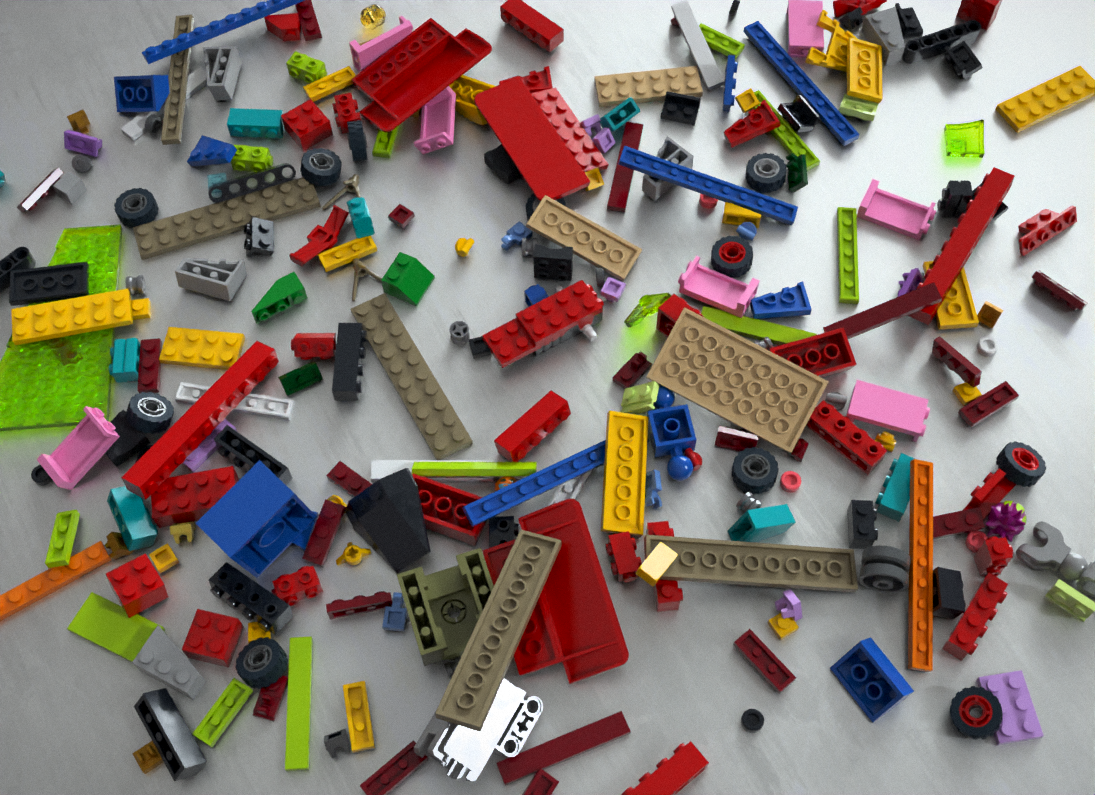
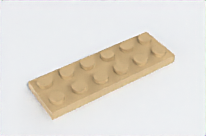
[594,66,703,107]
[526,195,642,282]

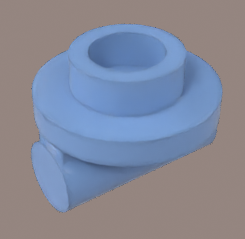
[736,222,757,241]

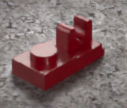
[612,351,652,390]
[714,426,759,451]
[253,676,288,722]

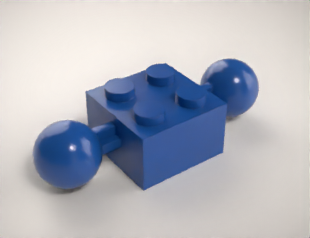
[647,385,697,481]

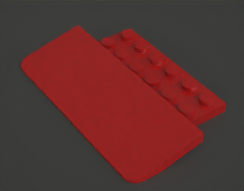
[351,18,492,133]
[474,77,609,201]
[482,499,629,684]

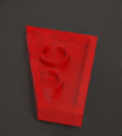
[499,66,553,93]
[724,100,780,148]

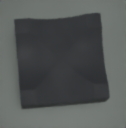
[484,144,521,184]
[533,244,573,281]
[105,410,150,467]

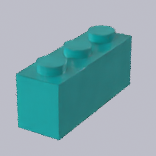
[227,108,284,138]
[875,453,915,522]
[107,486,158,551]

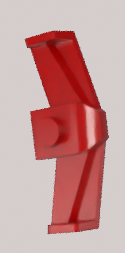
[289,205,349,267]

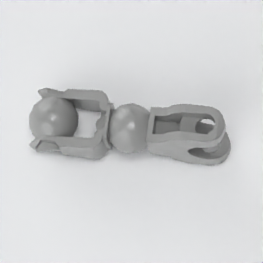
[1016,521,1095,598]

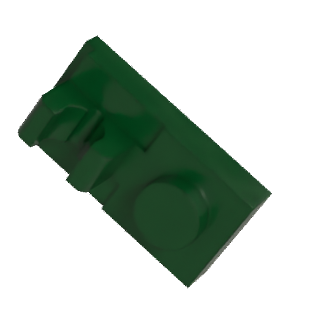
[786,153,808,193]
[278,361,323,396]

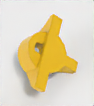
[336,542,371,565]

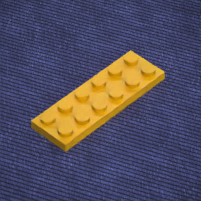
[995,65,1095,133]
[11,289,133,345]
[601,411,648,537]

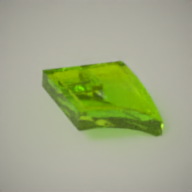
[944,119,985,158]
[624,293,671,327]

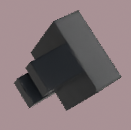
[839,7,863,30]
[324,728,350,759]

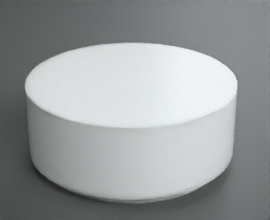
[977,336,998,357]

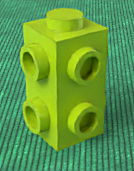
[286,51,327,84]
[231,145,273,172]

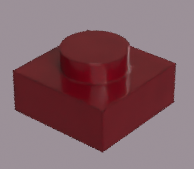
[388,204,415,228]

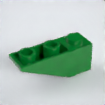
[251,272,307,323]

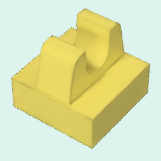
[170,521,196,544]

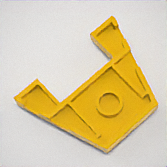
[805,10,857,72]

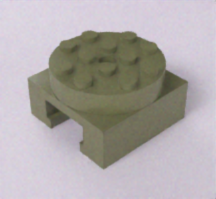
[396,548,494,666]

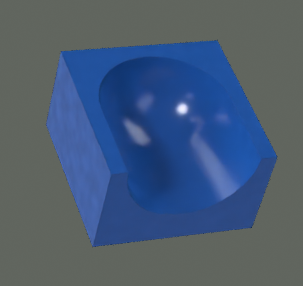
[196,460,317,578]

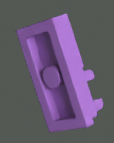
[64,130,102,157]
[898,268,924,297]

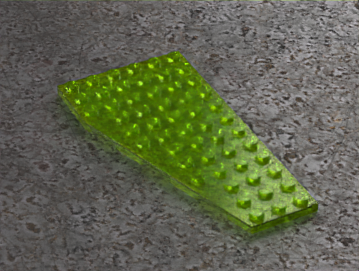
[0,224,123,431]

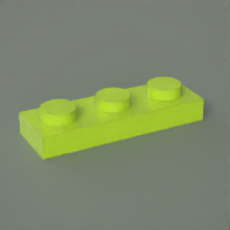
[699,23,745,60]
[45,509,80,568]
[192,678,253,748]

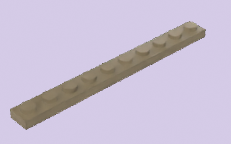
[161,15,194,145]

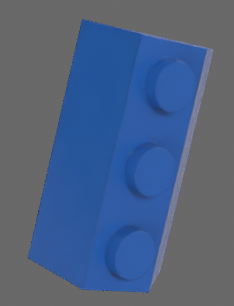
[114,75,170,112]
[830,637,914,722]

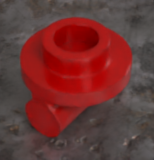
[684,448,702,471]

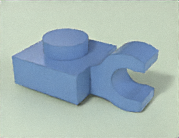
[501,221,533,251]
[645,469,662,509]
[382,592,408,632]

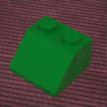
[381,252,435,306]

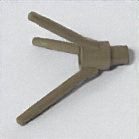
[322,174,361,210]
[352,258,382,301]

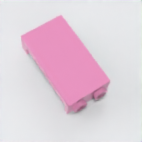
[786,0,824,58]
[349,16,413,73]
[414,86,456,154]
[857,179,936,240]
[678,256,760,318]
[846,380,930,442]
[37,406,120,490]

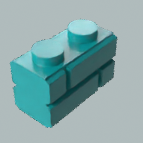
[600,97,641,133]
[346,197,375,238]
[109,338,140,383]

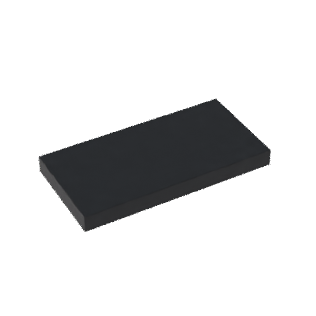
[9,262,89,306]

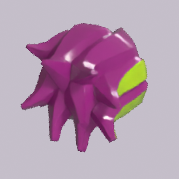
[986,501,1027,542]

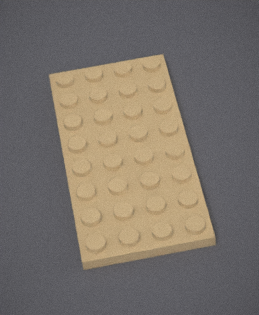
[646,307,829,454]

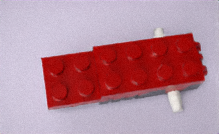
[482,280,604,368]

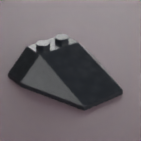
[345,468,431,573]

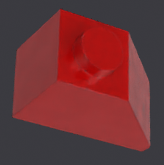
[264,13,301,41]

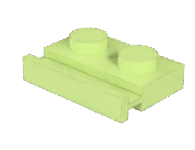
[839,94,879,121]
[620,381,660,415]
[1045,579,1095,622]

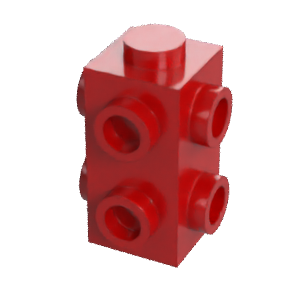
[332,93,361,134]
[291,333,336,360]
[605,531,642,583]
[974,536,1013,576]
[271,566,323,606]

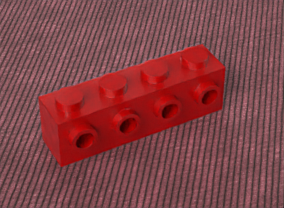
[500,0,564,52]
[494,390,571,462]
[806,400,887,475]
[646,521,683,612]
[942,572,1008,661]

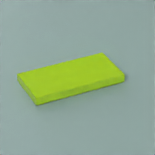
[67,592,165,662]

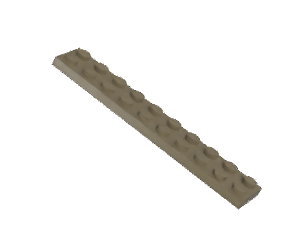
[133,177,321,260]
[350,293,473,460]
[435,530,562,732]
[644,535,858,593]

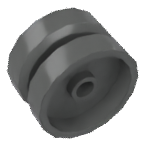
[859,545,911,593]

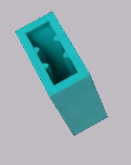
[727,504,796,542]

